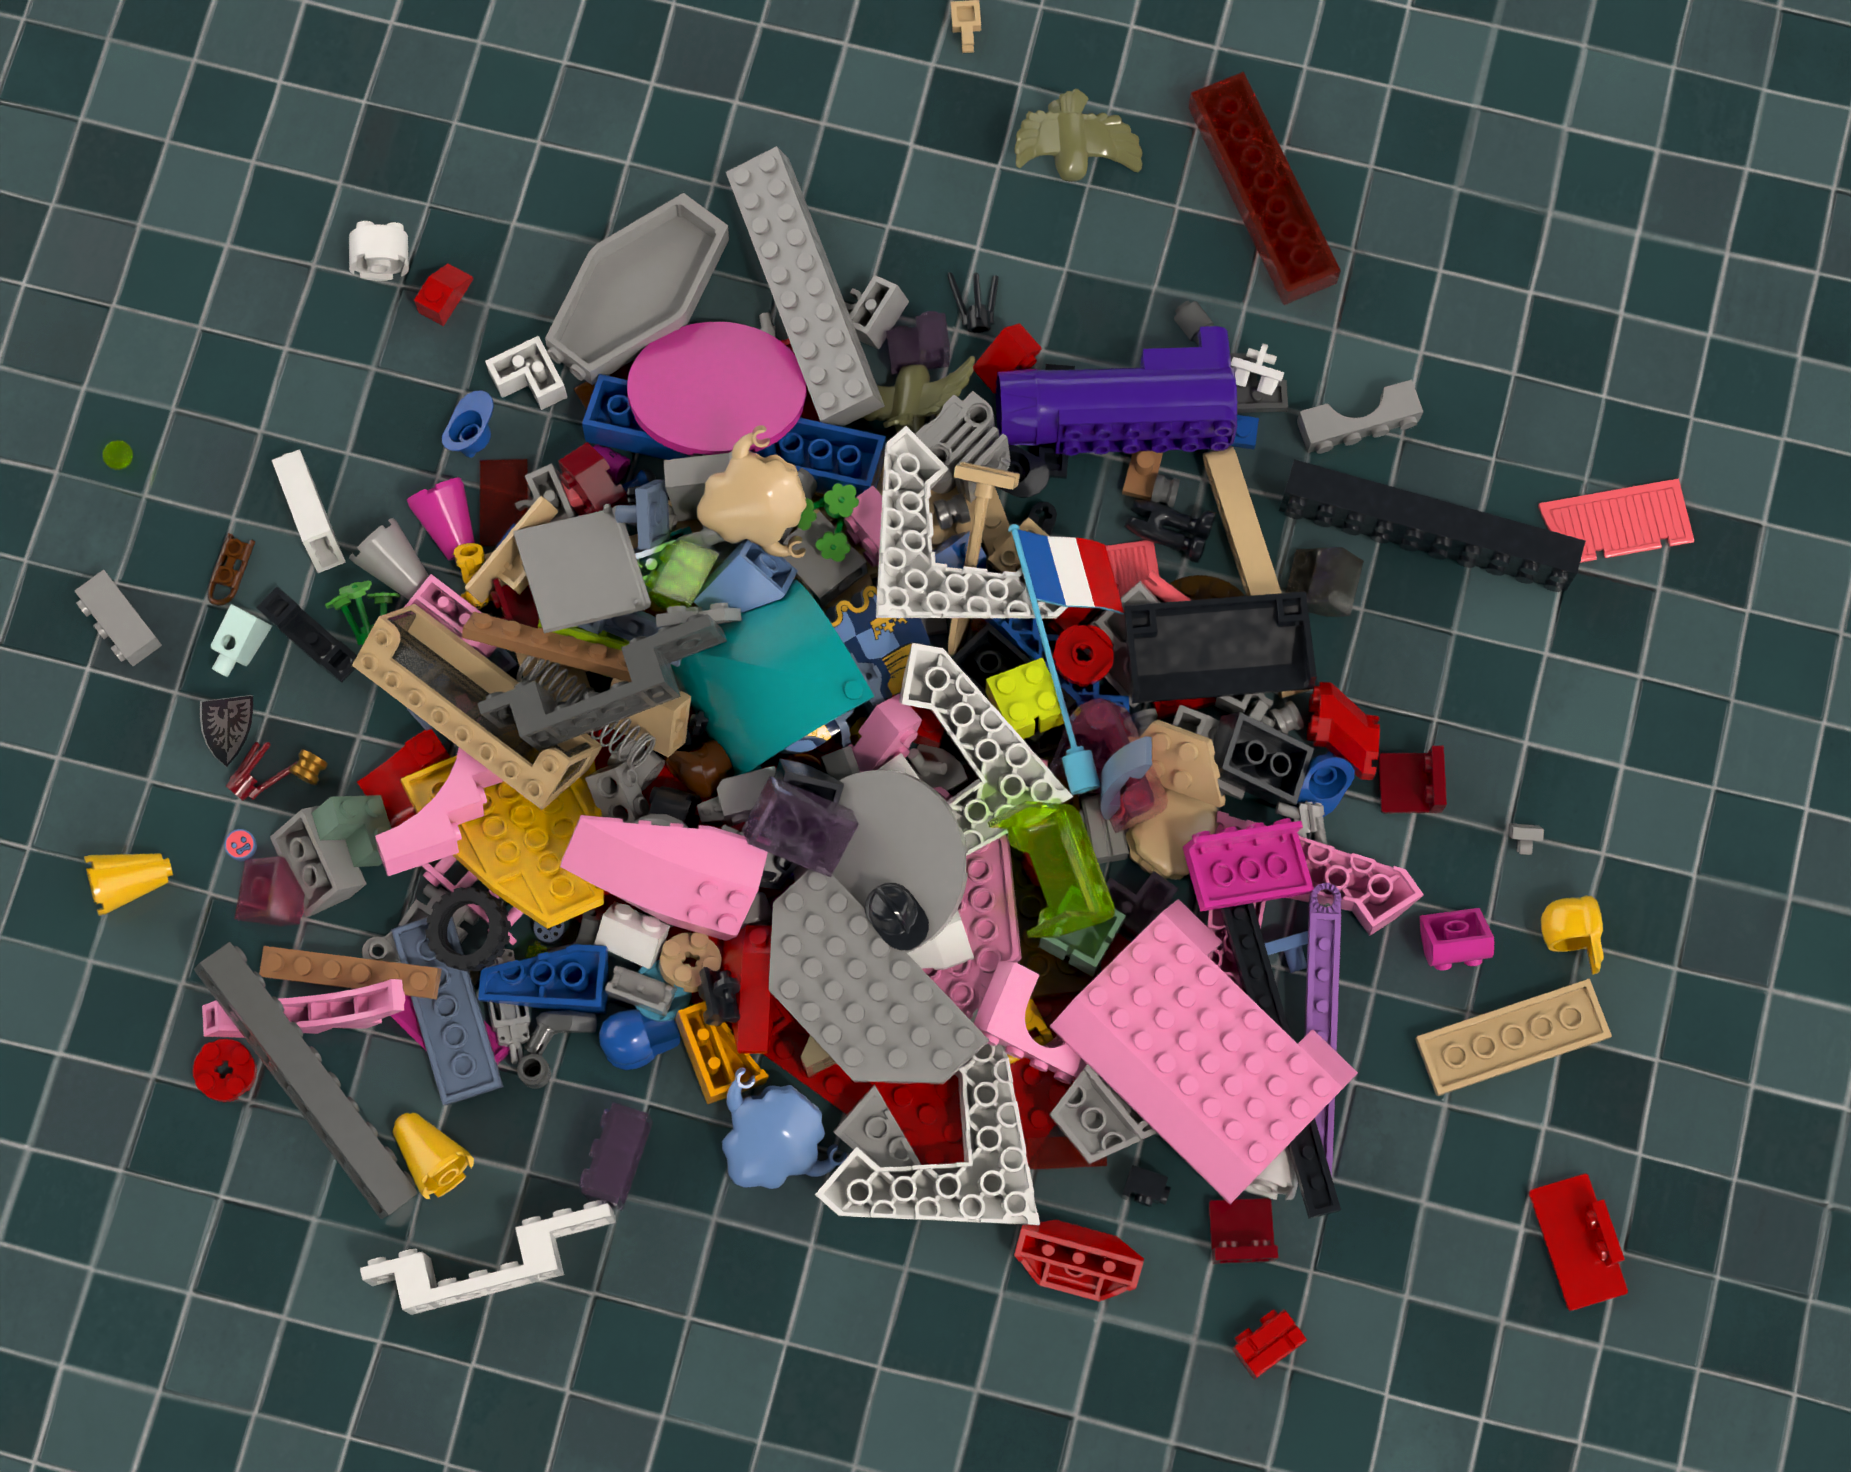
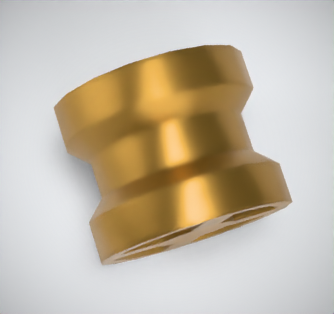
[289,749,328,785]

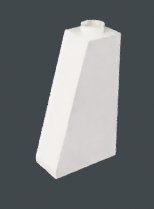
[272,449,346,573]

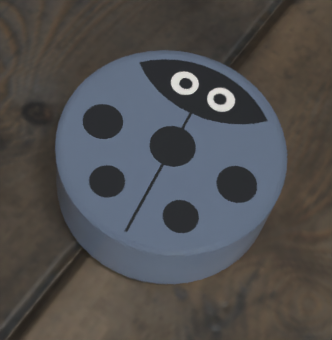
[534,921,565,944]

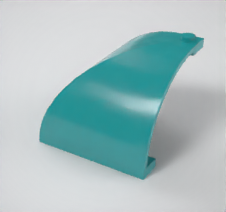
[670,579,874,776]

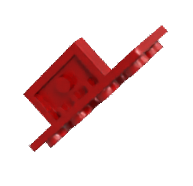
[1528,1173,1628,1311]

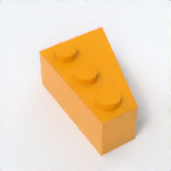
[675,1001,769,1105]

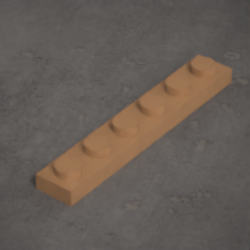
[462,612,632,682]
[259,946,442,1000]

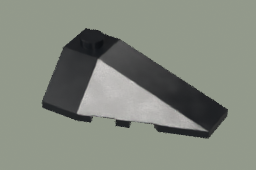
[759,759,844,891]

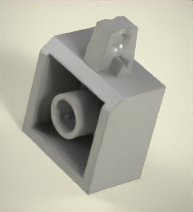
[697,766,776,829]

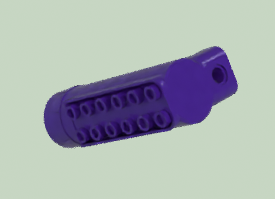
[996,326,1238,456]

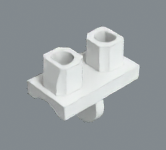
[1231,343,1284,396]

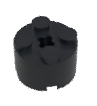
[643,786,701,829]

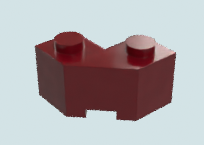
[558,442,630,515]

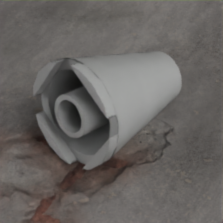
[349,518,429,600]

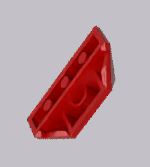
[1014,1220,1144,1302]

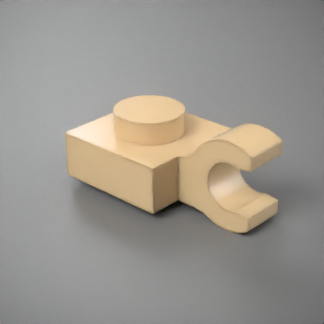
[951,0,981,53]

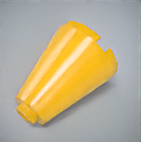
[84,853,173,916]
[392,1113,474,1199]

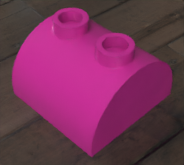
[1419,908,1494,970]

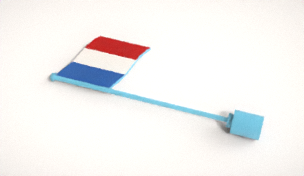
[1008,524,1124,795]

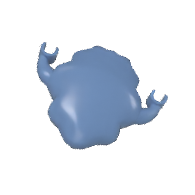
[722,1067,847,1189]

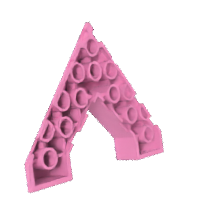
[1208,810,1424,991]

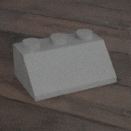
[270,806,366,917]

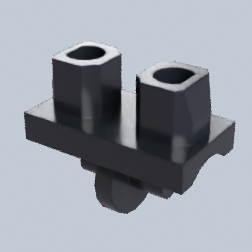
[698,967,741,1026]

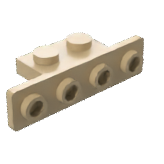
[465,496,558,603]

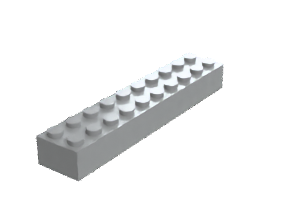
[726,146,885,427]

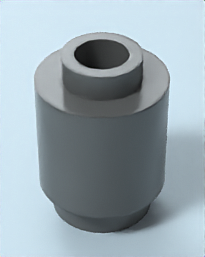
[1174,301,1214,345]
[517,1054,551,1089]

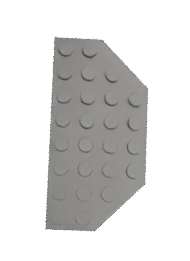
[769,860,989,1084]

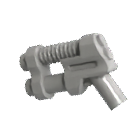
[1275,801,1327,845]

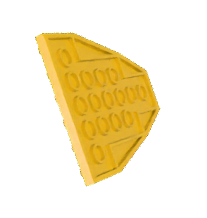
[401,730,604,929]

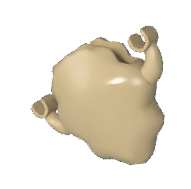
[697,425,807,558]
[1112,786,1219,880]

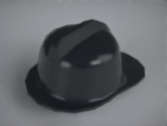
[997,445,1049,498]
[865,883,929,951]

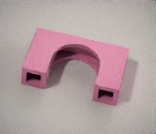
[974,961,1087,1084]

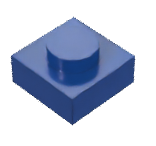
[1230,415,1259,449]

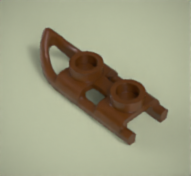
[208,533,255,606]

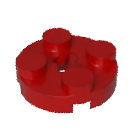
[1052,624,1114,687]
[193,1039,257,1102]

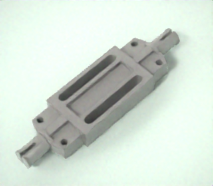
[483,933,531,1064]

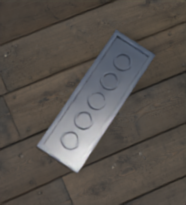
[391,916,504,1106]

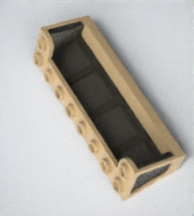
[352,604,602,810]

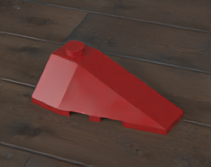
[720,925,777,1054]

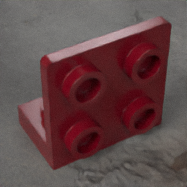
[1378,745,1447,814]
[1209,1198,1279,1264]

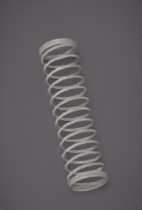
[517,656,656,769]

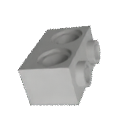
[585,761,649,823]

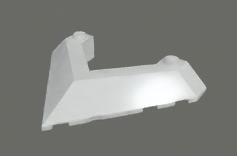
[876,426,1068,619]
[899,643,1073,856]
[815,1008,1040,1225]

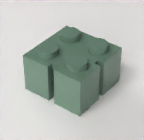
[1039,885,1126,977]

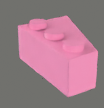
[393,574,497,658]
[848,694,922,772]

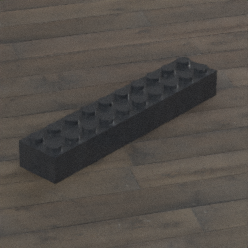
[1279,459,1586,592]

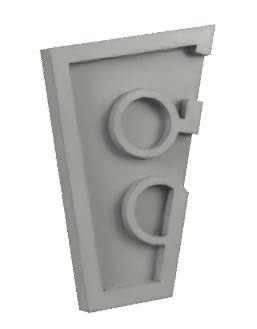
[833,1084,921,1168]

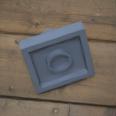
[615,479,670,549]

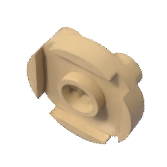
[659,932,722,993]

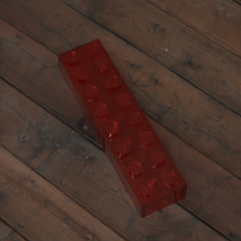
[1188,72,1341,305]

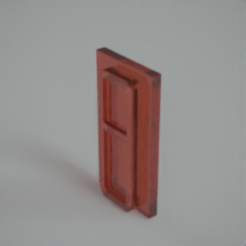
[480,459,528,547]

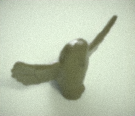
[1014,89,1142,182]
[862,356,975,434]

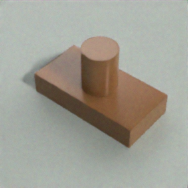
[1122,451,1163,501]

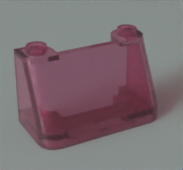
[1069,698,1168,833]

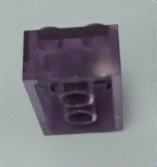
[742,776,859,877]
[579,1102,653,1211]

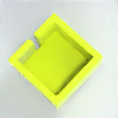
[985,657,1064,739]

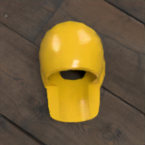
[1541,895,1604,975]

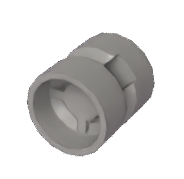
[607,737,665,791]

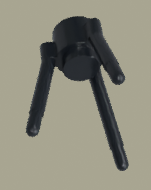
[947,272,999,333]

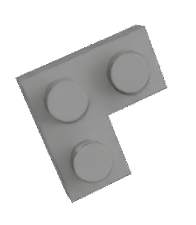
[656,603,742,627]

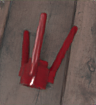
[226,742,299,801]

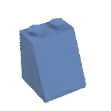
[693,539,798,613]

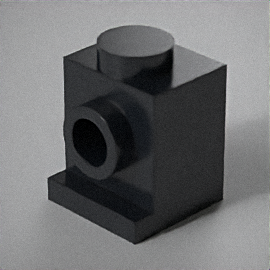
[1121,1165,1171,1207]

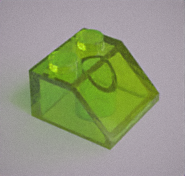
[645,539,719,609]

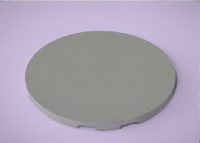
[793,770,968,953]

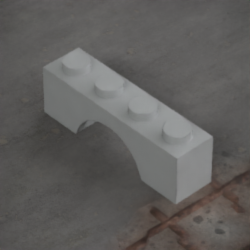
[1297,379,1423,454]

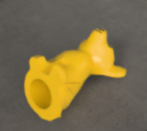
[453,543,494,609]

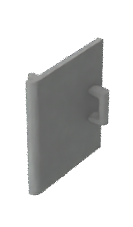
[513,504,651,634]

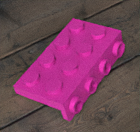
[1182,818,1314,911]

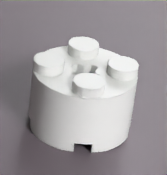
[349,221,409,281]
[1245,1146,1298,1200]

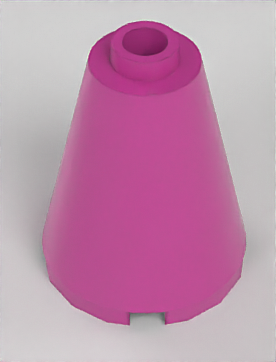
[407,477,475,564]

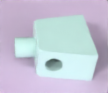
[211,604,272,677]

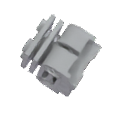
[915,391,1011,503]

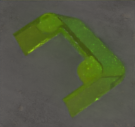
[988,801,1115,938]

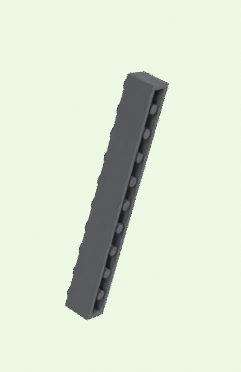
[193,942,418,1220]

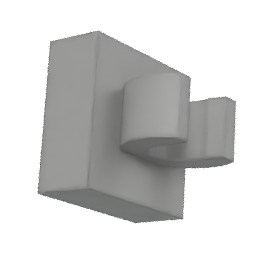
[1244,700,1275,728]
[1508,823,1544,855]

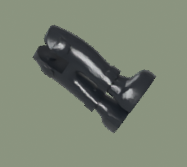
[1124,500,1216,563]

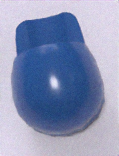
[599,1010,680,1070]

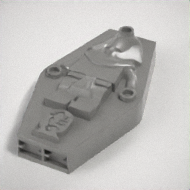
[545,193,729,385]

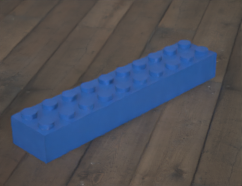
[582,374,886,497]

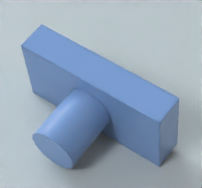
[1265,931,1308,973]

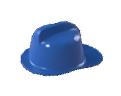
[442,390,494,458]
[1295,751,1355,817]

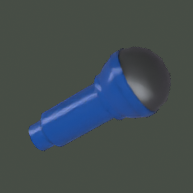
[622,469,656,493]

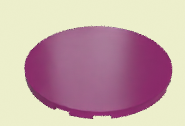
[627,322,806,456]

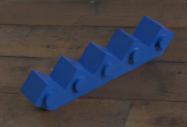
[983,618,1129,733]

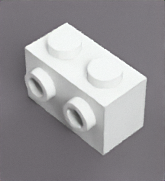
[594,901,670,969]

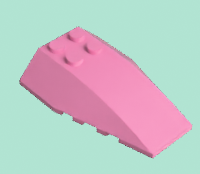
[560,815,769,941]

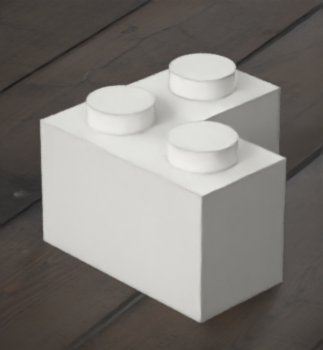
[485,336,568,410]

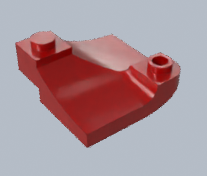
[357,729,451,829]

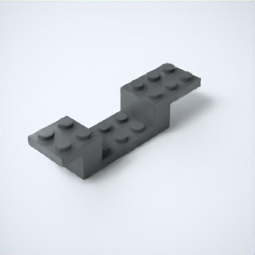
[477,614,727,751]

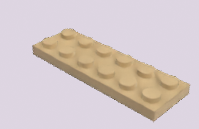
[1415,979,1612,1096]

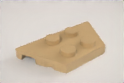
[1140,720,1226,808]

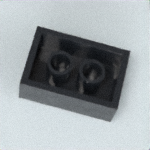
[1213,712,1314,806]

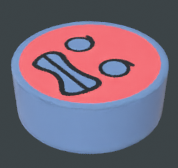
[224,829,257,861]

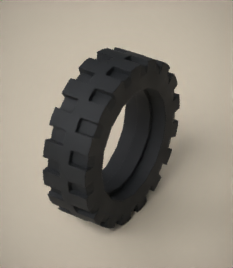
[425,887,511,971]

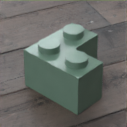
[312,795,391,867]

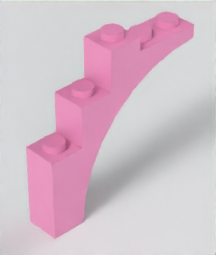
[375,695,504,876]
[202,979,405,1038]

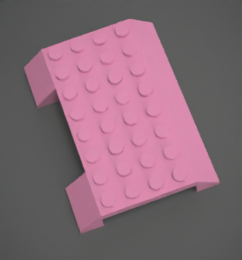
[1050,899,1358,1204]

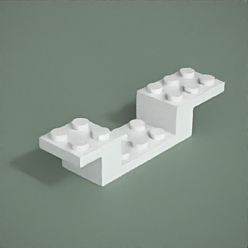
[360,1200,616,1315]

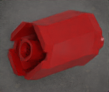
[1307,682,1380,780]

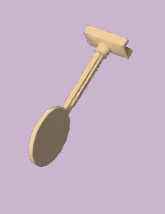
[948,462,1020,657]

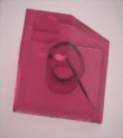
[235,856,305,926]

